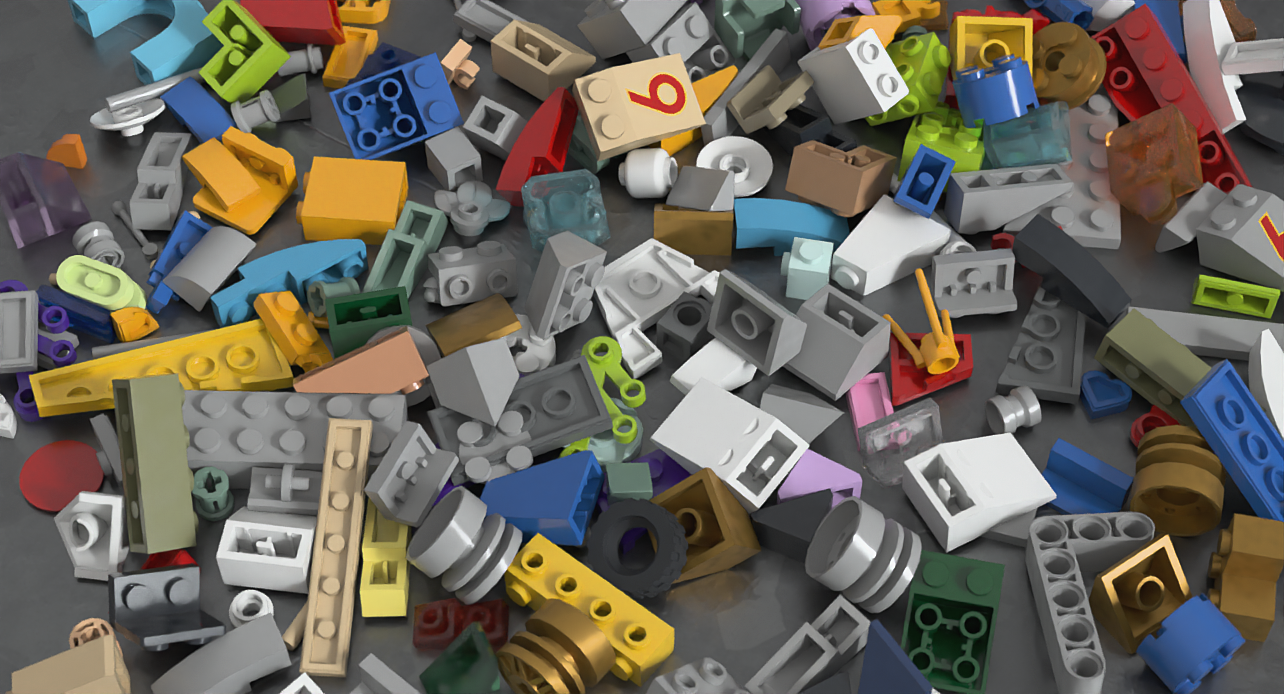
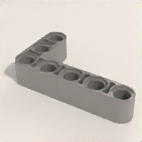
[1025,512,1155,694]

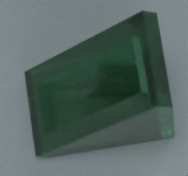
[419,622,500,694]

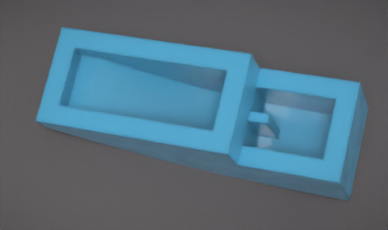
[733,198,850,256]

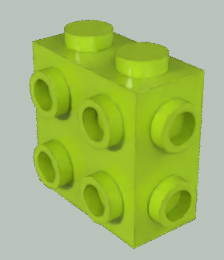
[864,32,952,126]

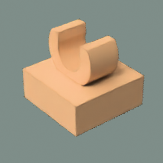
[440,39,480,90]

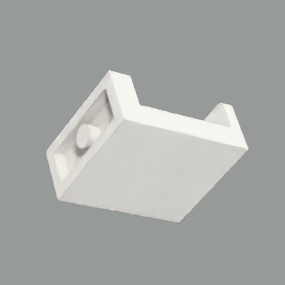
[797,28,909,125]

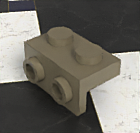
[727,65,815,134]

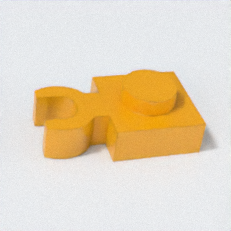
[872,0,941,35]

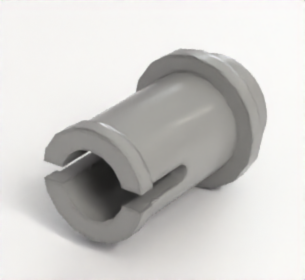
[278,44,324,77]

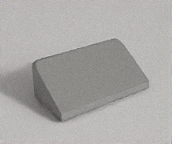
[666,165,735,211]
[1155,181,1227,253]

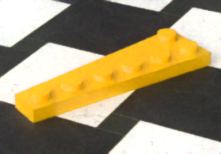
[29,319,294,417]

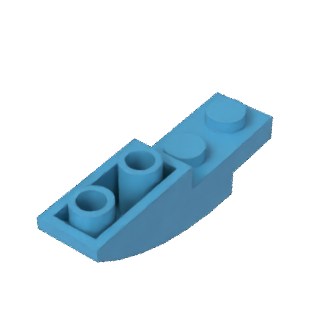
[210,239,369,328]

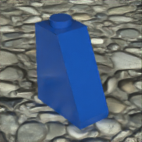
[479,450,605,546]

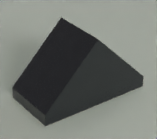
[750,488,833,563]

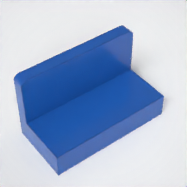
[1041,438,1134,515]

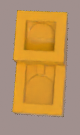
[182,137,260,213]

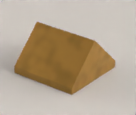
[654,203,733,256]
[1088,533,1193,654]

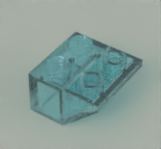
[983,101,1072,169]

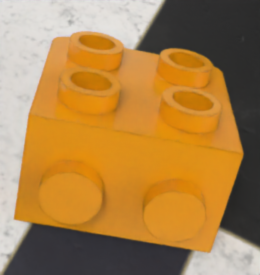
[193,126,298,235]

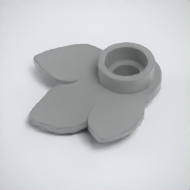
[434,180,510,236]

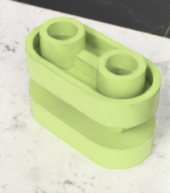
[56,255,147,317]

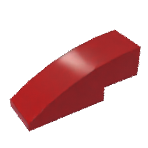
[495,87,579,208]

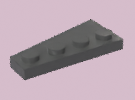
[995,278,1086,404]

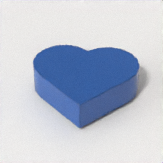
[1080,370,1132,420]

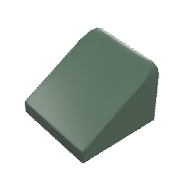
[605,462,653,505]

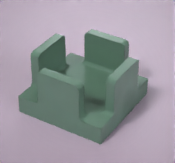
[714,0,801,62]

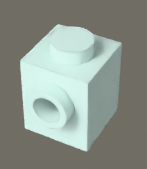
[780,237,834,300]

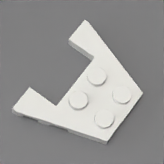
[593,238,720,379]

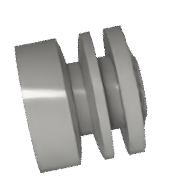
[406,486,522,604]
[805,496,922,613]

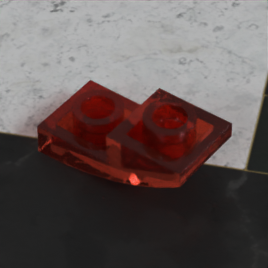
[412,598,509,650]

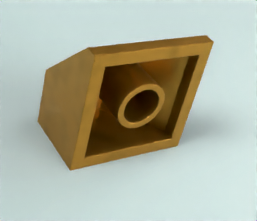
[647,467,762,584]

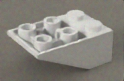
[649,377,810,518]
[902,432,1057,553]

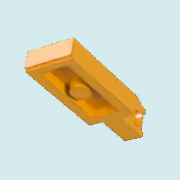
[253,291,333,372]

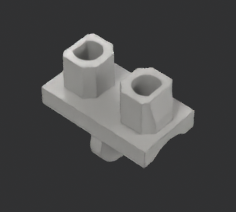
[247,464,323,515]

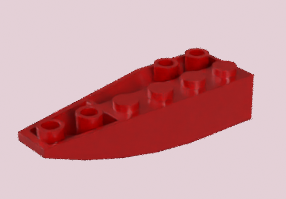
[1090,4,1253,195]

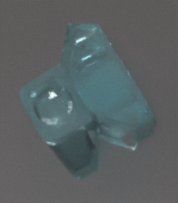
[521,169,611,252]

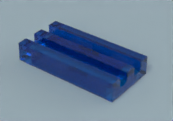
[36,284,117,344]

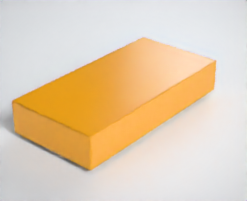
[322,25,378,89]

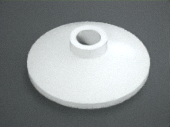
[90,98,165,136]
[696,136,773,197]

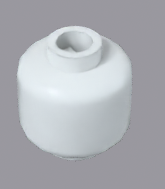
[619,148,678,198]

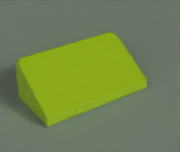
[1191,274,1280,319]

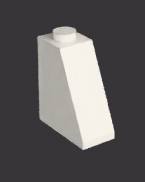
[831,194,951,296]

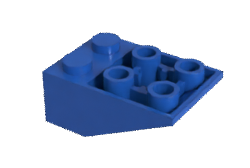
[329,52,464,160]

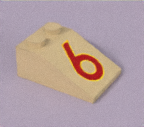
[572,53,706,161]

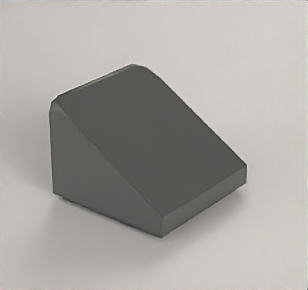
[271,74,311,122]

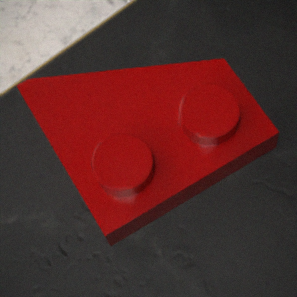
[889,332,973,406]

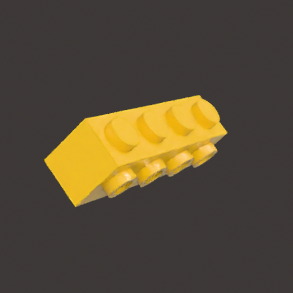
[504,533,674,687]

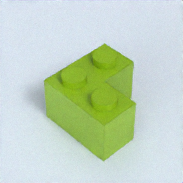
[198,0,291,104]

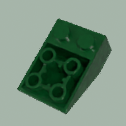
[900,550,1005,694]

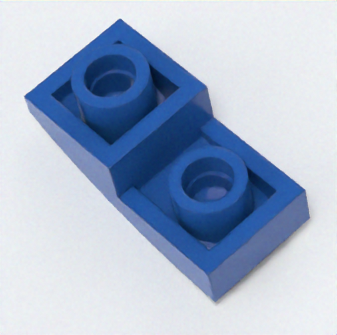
[160,76,237,144]

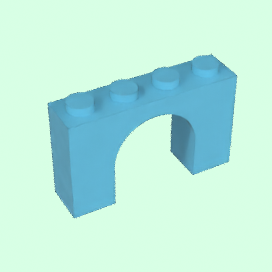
[68,0,224,85]

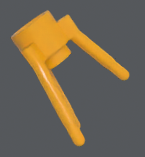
[883,268,960,374]

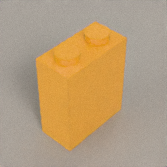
[296,156,409,245]

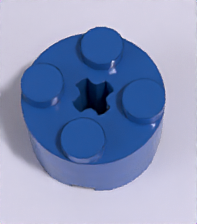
[952,54,1039,128]
[1136,593,1246,694]

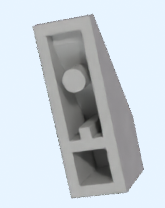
[944,163,1073,234]

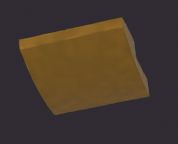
[425,293,522,358]

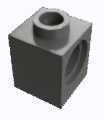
[656,291,714,363]

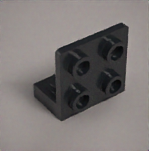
[108,563,226,651]

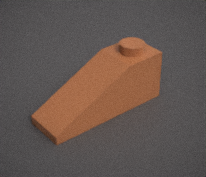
[293,325,429,395]

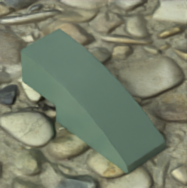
[362,200,449,298]

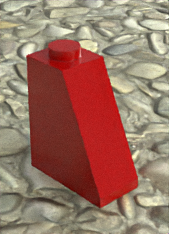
[240,0,346,45]

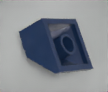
[858,619,933,694]

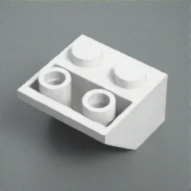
[216,506,317,594]

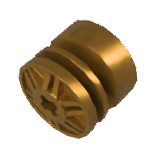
[1130,425,1227,537]
[494,598,616,694]

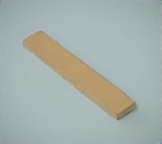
[299,418,373,677]

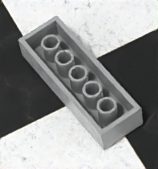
[182,390,409,489]

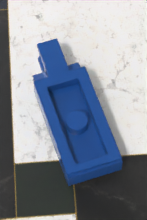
[146,210,213,315]

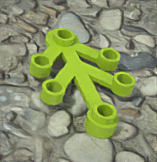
[559,336,646,458]

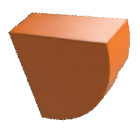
[46,134,87,169]

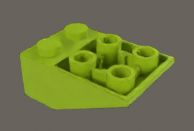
[897,101,993,192]

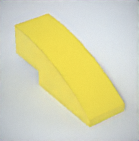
[360,498,412,617]

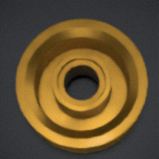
[1032,22,1107,111]

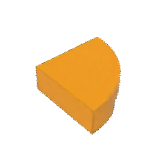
[110,307,159,343]

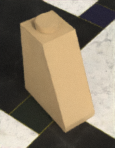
[5,634,131,694]

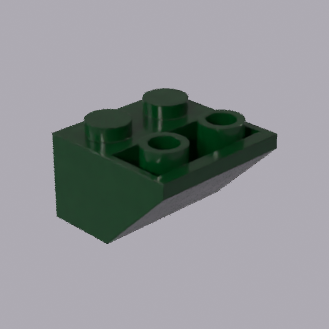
[325,286,413,359]

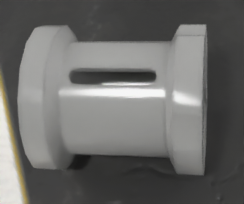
[231,90,280,133]

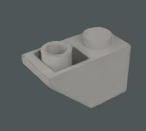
[463,96,528,161]

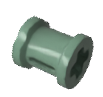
[307,276,360,317]
[192,466,235,521]

